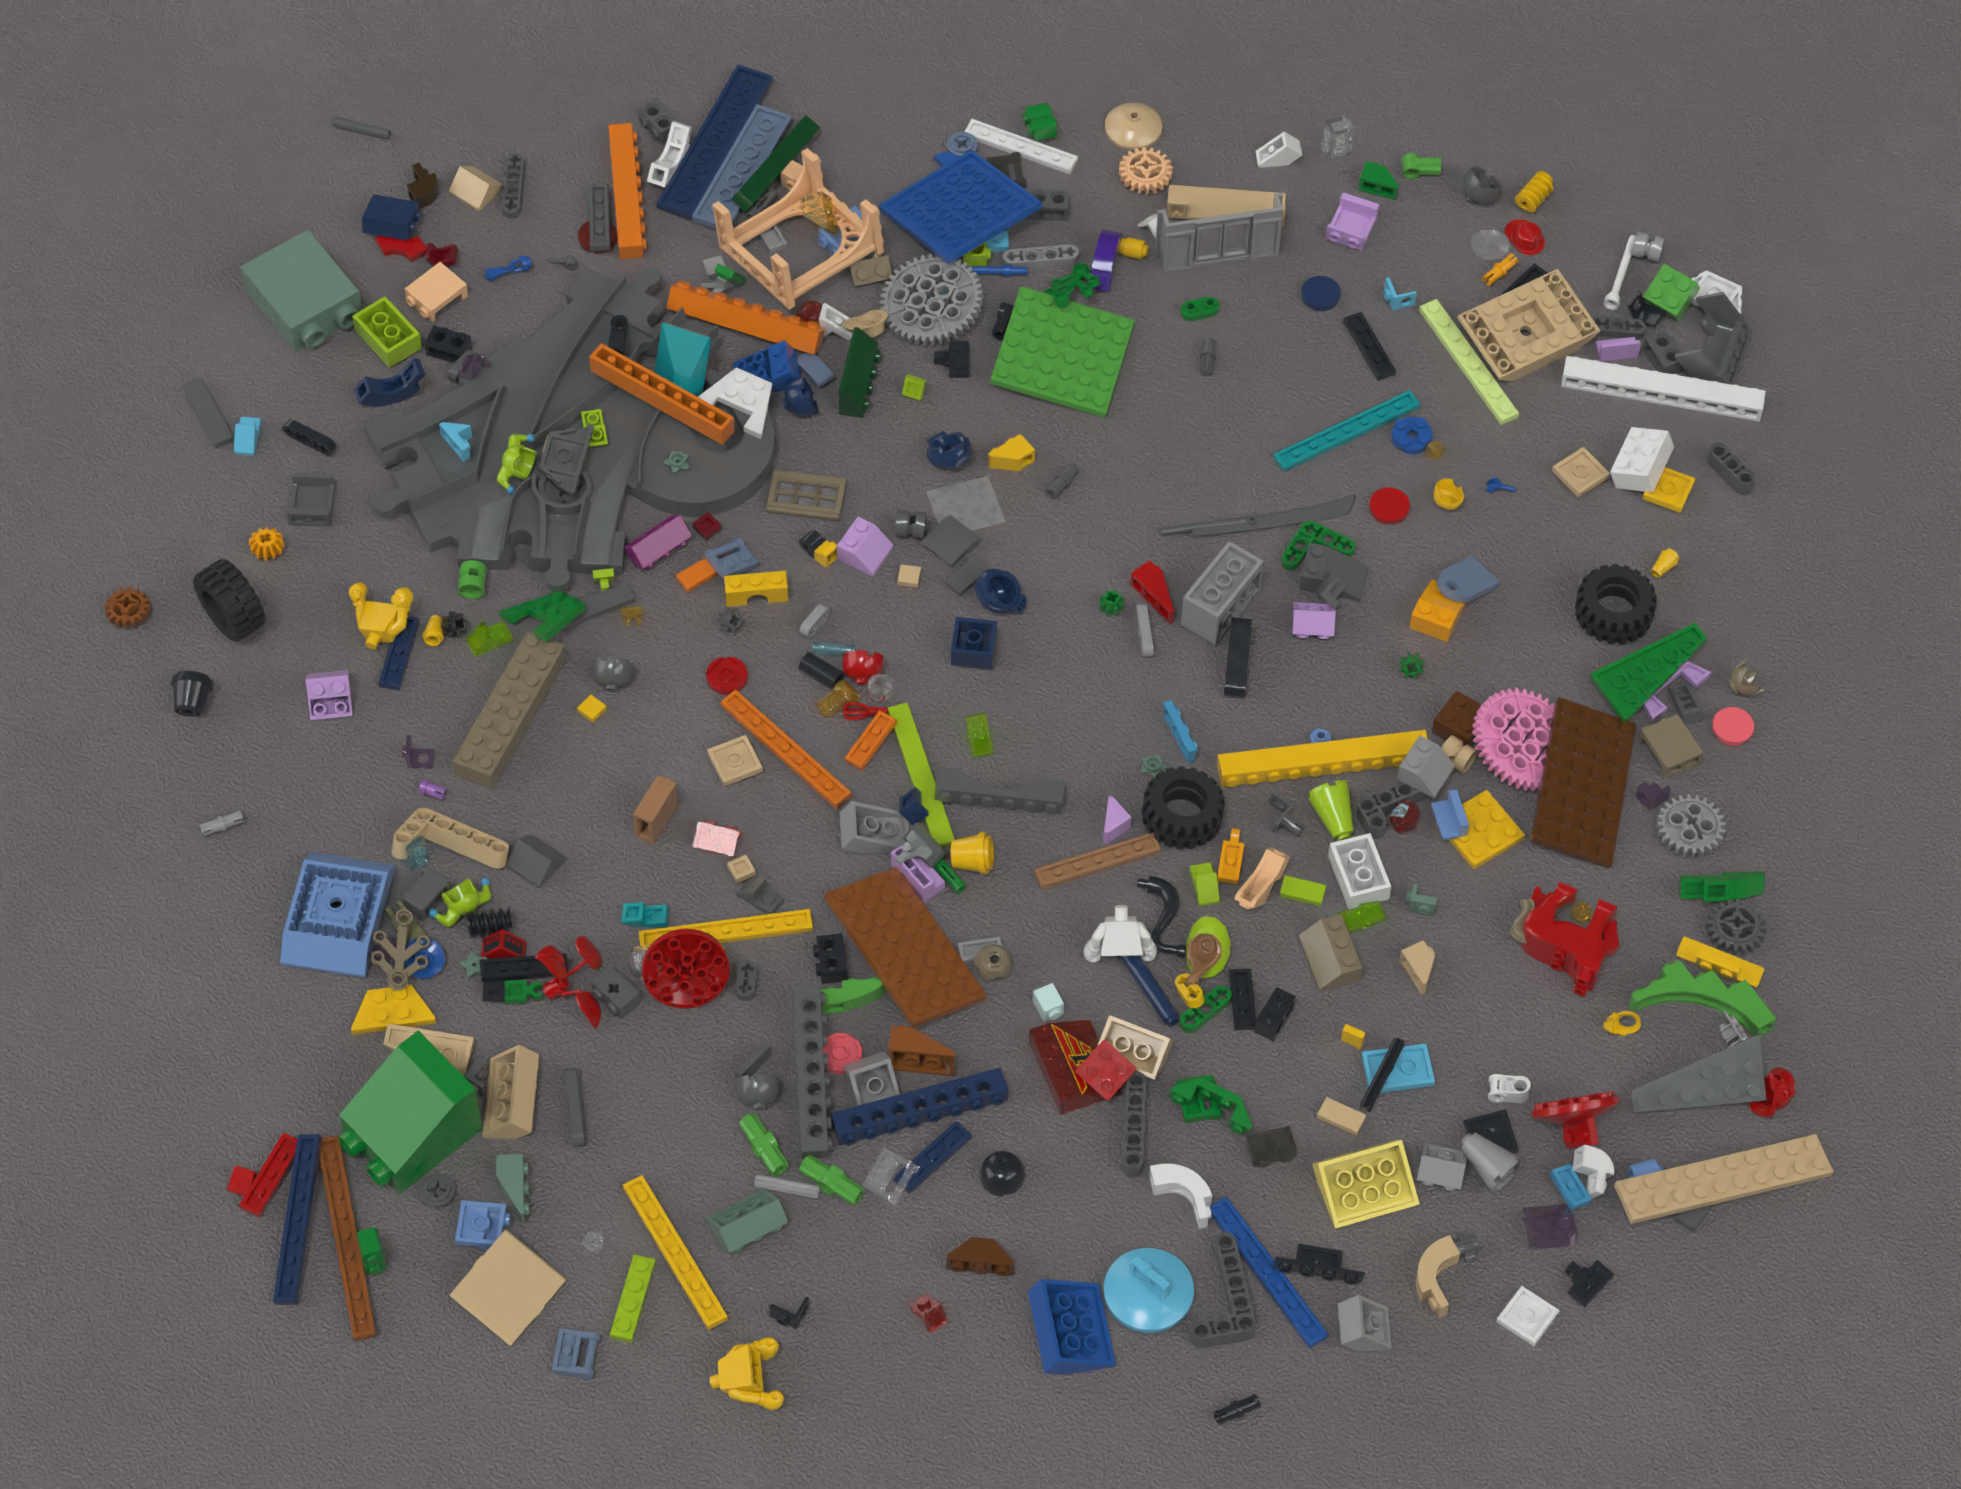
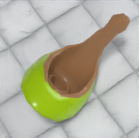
[1186,916,1231,985]

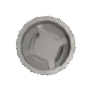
[1632,231,1665,262]

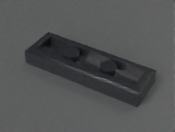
[1229,969,1256,1030]

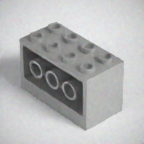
[1181,541,1264,645]

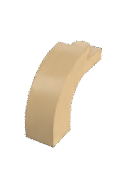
[1416,1235,1460,1317]

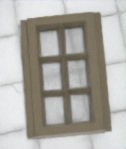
[766,470,847,521]

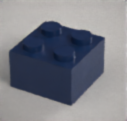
[951,617,997,669]

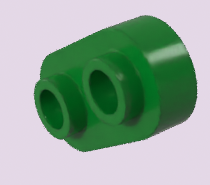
[1180,297,1220,321]

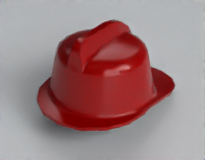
[1505,219,1545,255]

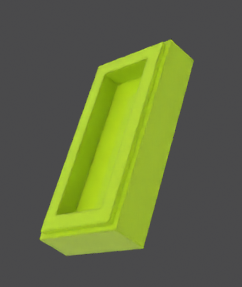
[1279,875,1326,907]

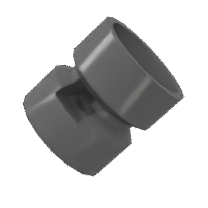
[895,510,927,539]

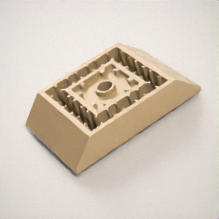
[1457,269,1600,382]

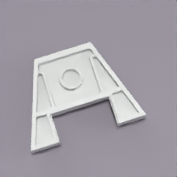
[698,367,772,439]

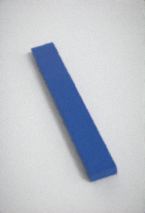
[1210,1196,1329,1349]

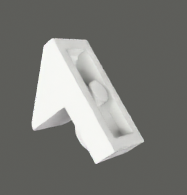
[819,303,853,341]

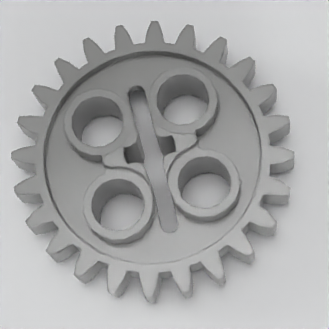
[1656,794,1726,858]

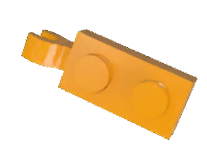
[1217,828,1245,884]

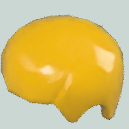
[1433,479,1464,510]

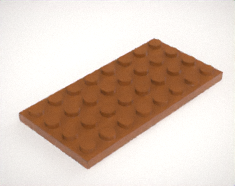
[824,867,987,1028]

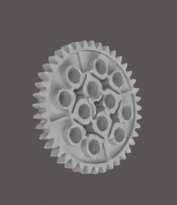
[880,254,984,346]

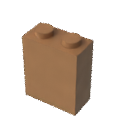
[633,775,678,844]

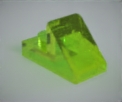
[466,621,513,657]
[964,712,994,758]

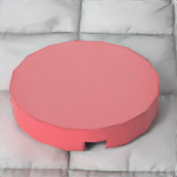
[1712,707,1754,746]
[823,1033,862,1075]

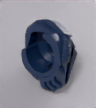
[927,431,972,470]
[974,569,1027,614]

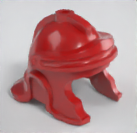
[1750,1067,1795,1118]

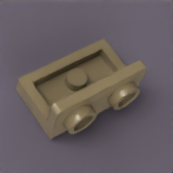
[848,254,892,287]

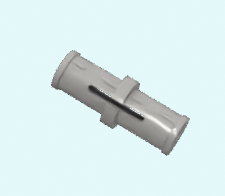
[199,810,244,837]

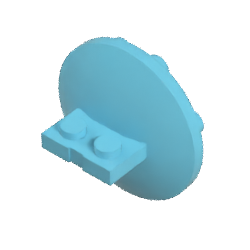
[1104,1248,1194,1333]

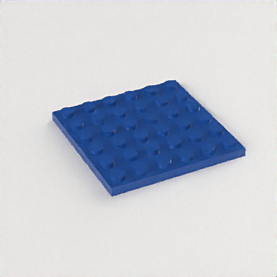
[878,150,1042,264]

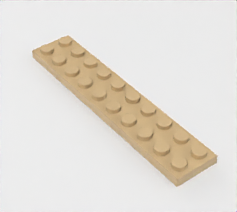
[1614,1134,1834,1224]

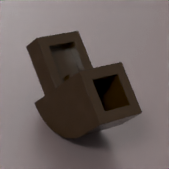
[407,162,439,209]

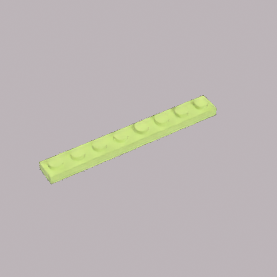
[1419,299,1519,425]

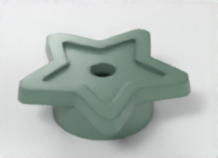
[664,451,689,474]
[1141,754,1167,778]
[460,952,487,978]

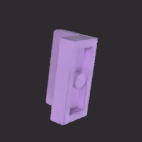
[1595,337,1641,362]

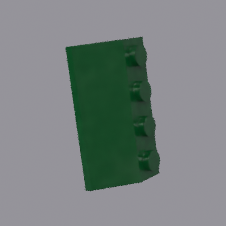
[839,327,881,418]

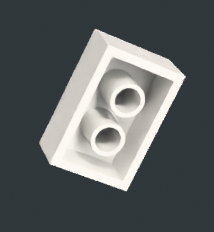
[1610,427,1674,492]
[1328,833,1391,910]

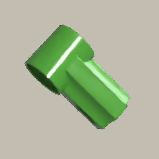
[1402,153,1441,179]

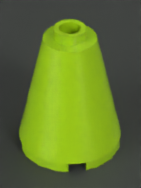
[1307,780,1354,841]

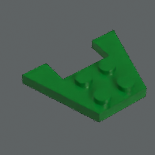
[499,591,585,642]

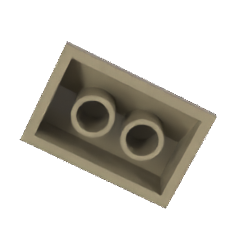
[1299,914,1363,992]

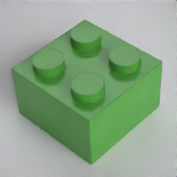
[1643,264,1700,322]

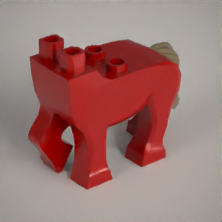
[1510,882,1619,997]

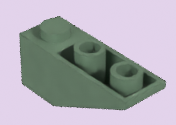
[496,1154,529,1224]

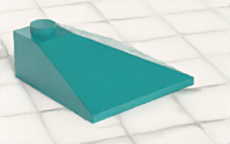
[654,322,711,397]

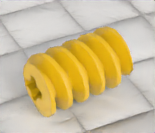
[1514,171,1554,213]

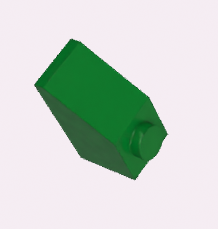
[1358,161,1399,200]

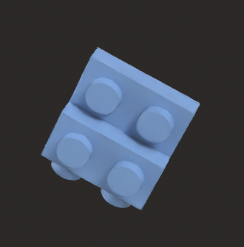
[455,1200,511,1251]

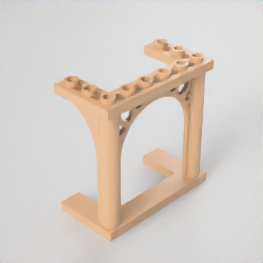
[712,148,884,310]

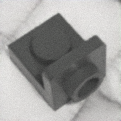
[464,1057,488,1097]

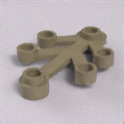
[371,909,430,991]

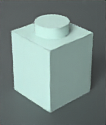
[1033,983,1064,1022]

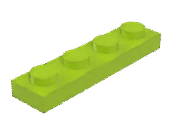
[610,1254,656,1343]

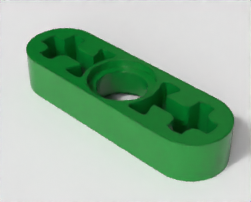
[1180,986,1232,1033]

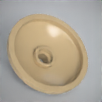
[1105,103,1163,150]

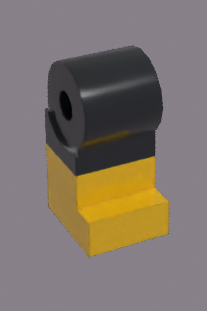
[799,530,837,568]

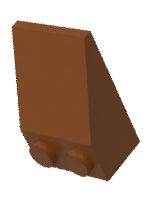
[889,1025,955,1077]

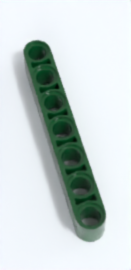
[731,115,820,213]

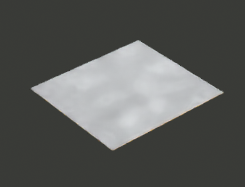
[926,476,1006,531]

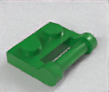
[1176,1075,1223,1123]

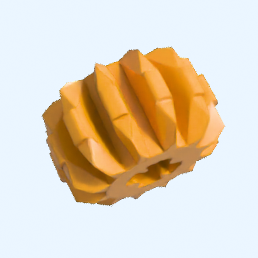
[249,526,284,561]

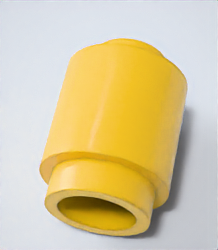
[1119,237,1149,260]

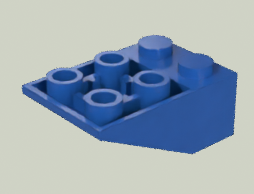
[733,340,800,393]

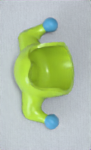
[497,434,536,494]
[429,878,491,928]

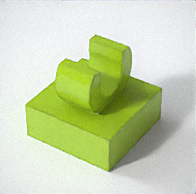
[902,374,927,401]
[593,568,614,592]

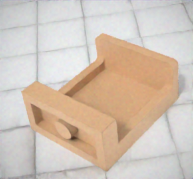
[405,262,468,322]

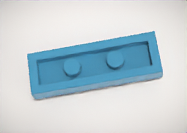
[1163,700,1198,763]

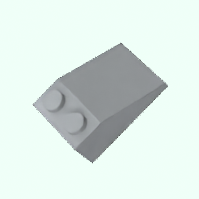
[840,801,909,854]

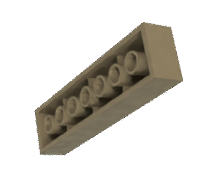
[453,631,566,789]

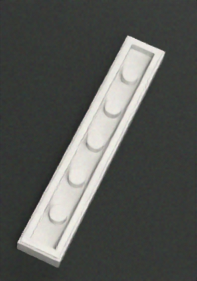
[964,119,1078,174]

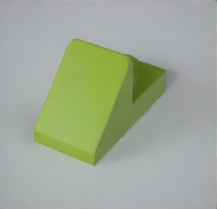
[1189,862,1220,906]

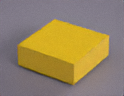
[577,695,607,723]
[1341,1024,1366,1049]

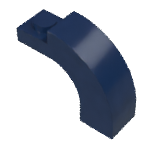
[354,358,425,407]

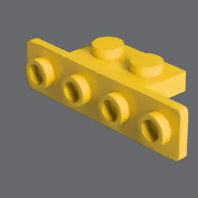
[1676,937,1764,988]

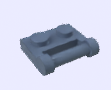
[704,537,758,580]
[552,1328,601,1380]

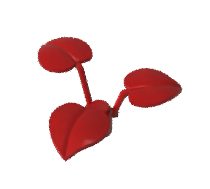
[535,936,602,1029]

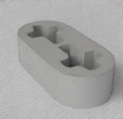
[799,603,831,638]

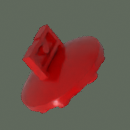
[642,929,730,1008]
[1531,1091,1620,1148]

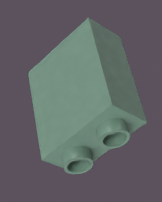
[240,230,362,353]

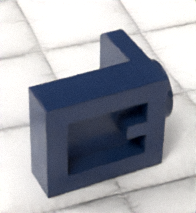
[899,787,929,825]

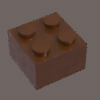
[1432,690,1481,747]

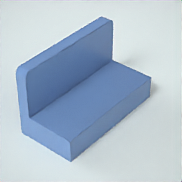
[1431,789,1469,840]

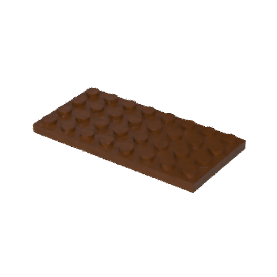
[1530,697,1636,868]

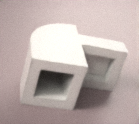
[1572,1145,1614,1199]

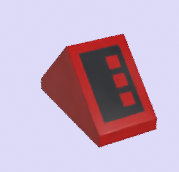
[481,929,526,959]

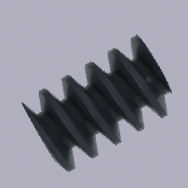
[466,907,512,938]

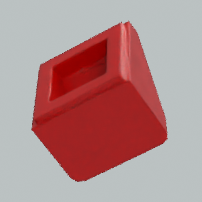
[227,1165,256,1196]

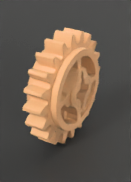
[1119,147,1173,195]

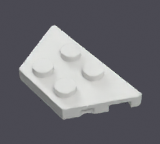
[1691,270,1742,314]

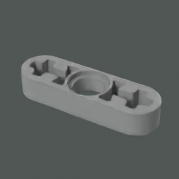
[1135,603,1154,657]

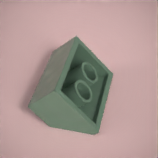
[706,1189,788,1253]

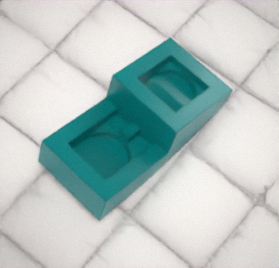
[621,902,670,928]

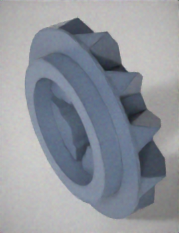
[947,132,978,157]

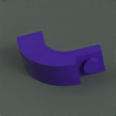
[1092,229,1123,292]

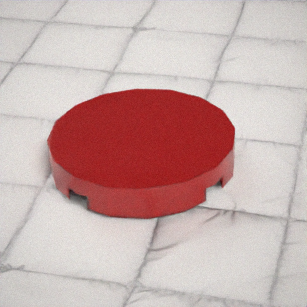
[1369,487,1410,524]
[706,656,748,695]

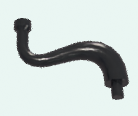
[1137,876,1186,958]

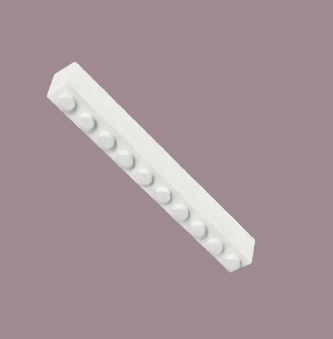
[1561,356,1766,422]

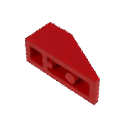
[1130,560,1174,624]

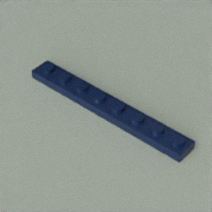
[273,1134,322,1305]

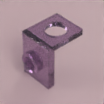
[402,735,435,769]

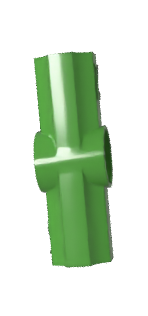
[739,1114,789,1176]
[799,1155,865,1206]

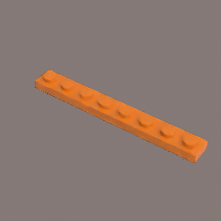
[720,689,851,809]

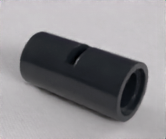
[798,652,844,690]

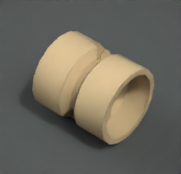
[1441,735,1478,774]

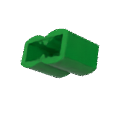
[1022,102,1057,141]
[357,1227,386,1275]

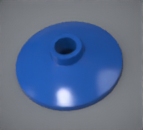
[403,938,445,979]

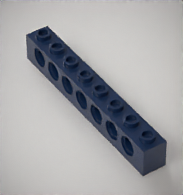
[831,1068,1008,1146]

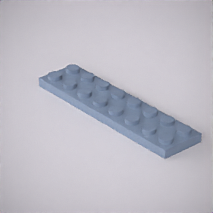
[692,104,792,229]

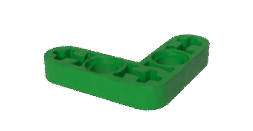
[1281,521,1356,571]

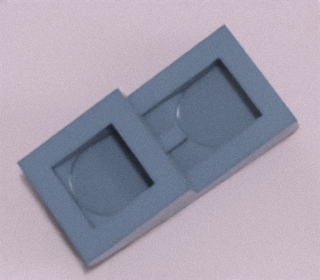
[797,352,835,387]

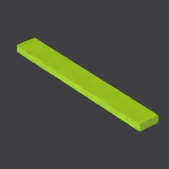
[887,702,955,848]

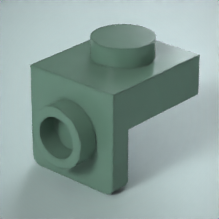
[1406,883,1437,916]

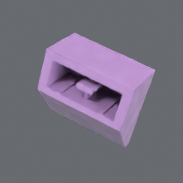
[306,670,353,720]

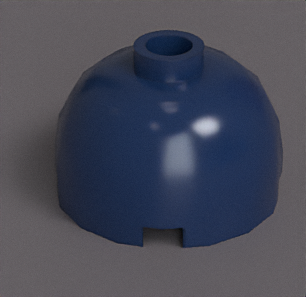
[782,376,819,417]

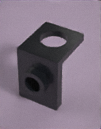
[1627,291,1665,327]
[482,980,505,1002]
[769,1297,809,1329]

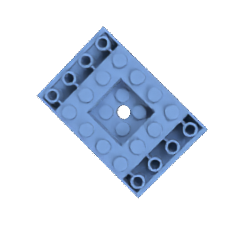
[280,852,396,978]

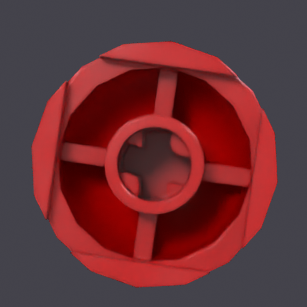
[842,650,884,685]

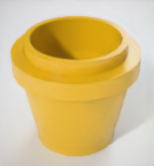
[951,832,994,875]

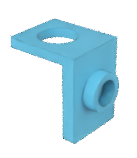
[1383,277,1417,310]

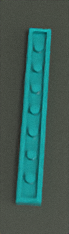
[1273,390,1421,472]

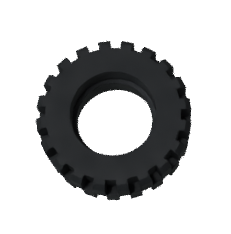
[193,559,266,641]
[1575,564,1657,644]
[1142,766,1225,849]

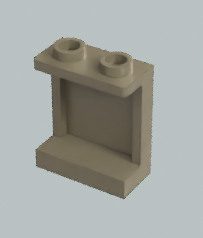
[1639,714,1704,779]

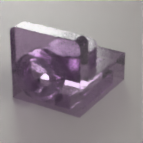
[457,353,491,380]

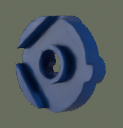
[1392,417,1433,455]

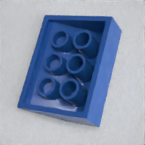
[1028,1279,1116,1375]

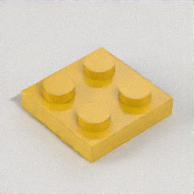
[1643,467,1696,513]

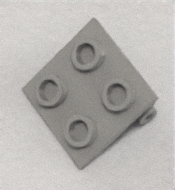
[1719,1010,1749,1047]

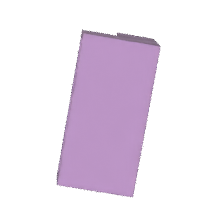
[891,845,945,903]

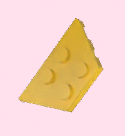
[351,984,436,1035]

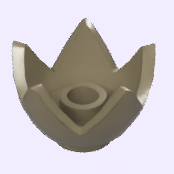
[1729,659,1765,696]
[973,944,1012,982]

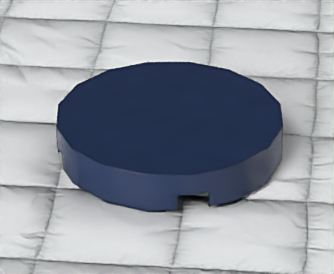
[1301,276,1341,311]

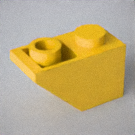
[988,434,1035,471]

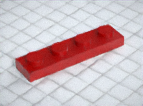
[239,1133,297,1217]

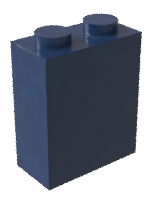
[362,194,422,241]

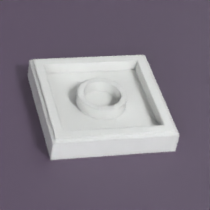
[1496,1286,1560,1346]

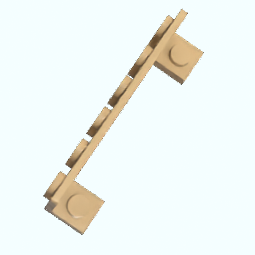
[1167,185,1286,226]

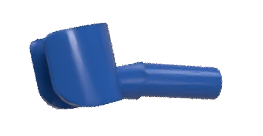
[1486,477,1516,493]

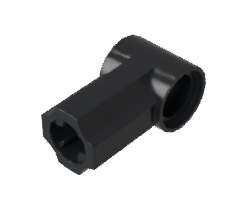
[992,302,1014,341]
[608,315,629,356]

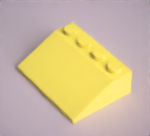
[1312,1140,1419,1228]

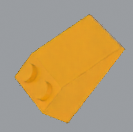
[1409,579,1467,642]

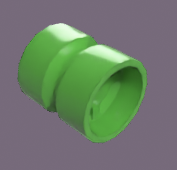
[457,560,487,599]

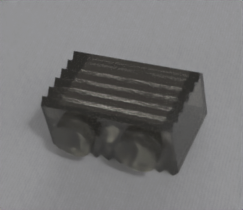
[1245,1126,1297,1167]

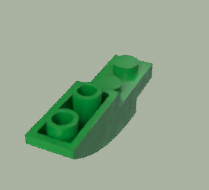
[1679,871,1765,902]

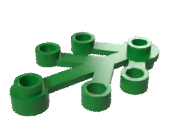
[1044,263,1100,308]

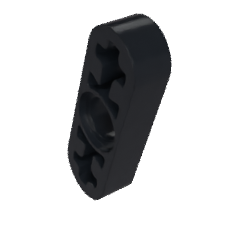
[282,419,337,456]

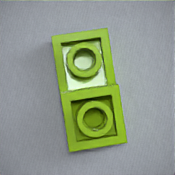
[581,409,608,448]

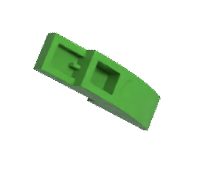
[806,977,886,1014]

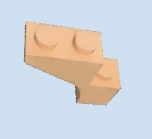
[1234,847,1291,909]

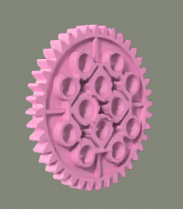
[1472,688,1555,792]

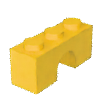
[724,571,788,607]

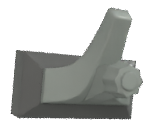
[896,823,947,868]

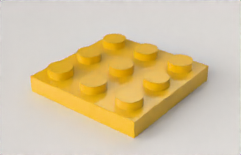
[1435,790,1525,870]

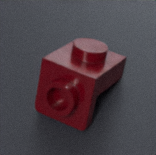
[425,242,458,267]

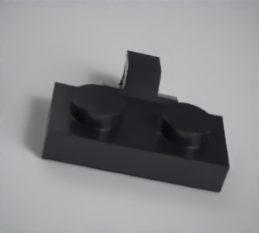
[934,341,969,378]
[1565,1260,1614,1307]

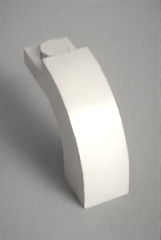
[647,121,692,187]
[1149,1164,1212,1229]

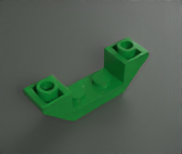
[1167,1077,1252,1135]

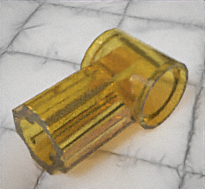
[816,679,860,718]

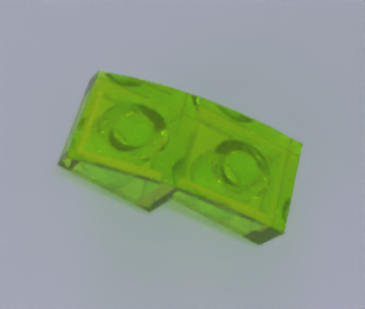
[1337,900,1387,933]

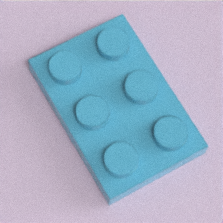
[1361,1044,1435,1093]

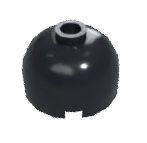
[980,1151,1024,1196]

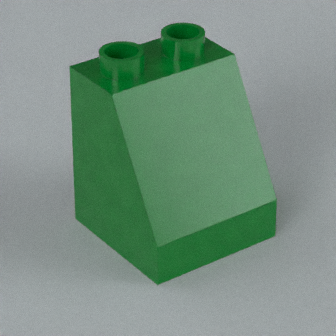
[337,1030,483,1194]

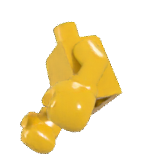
[349,582,413,650]
[710,1337,784,1411]

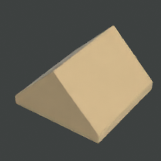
[449,166,504,211]

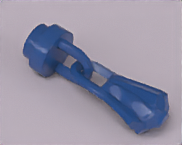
[484,255,532,282]

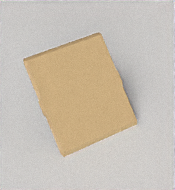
[449,1229,567,1346]

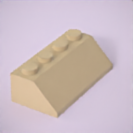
[482,1045,539,1139]

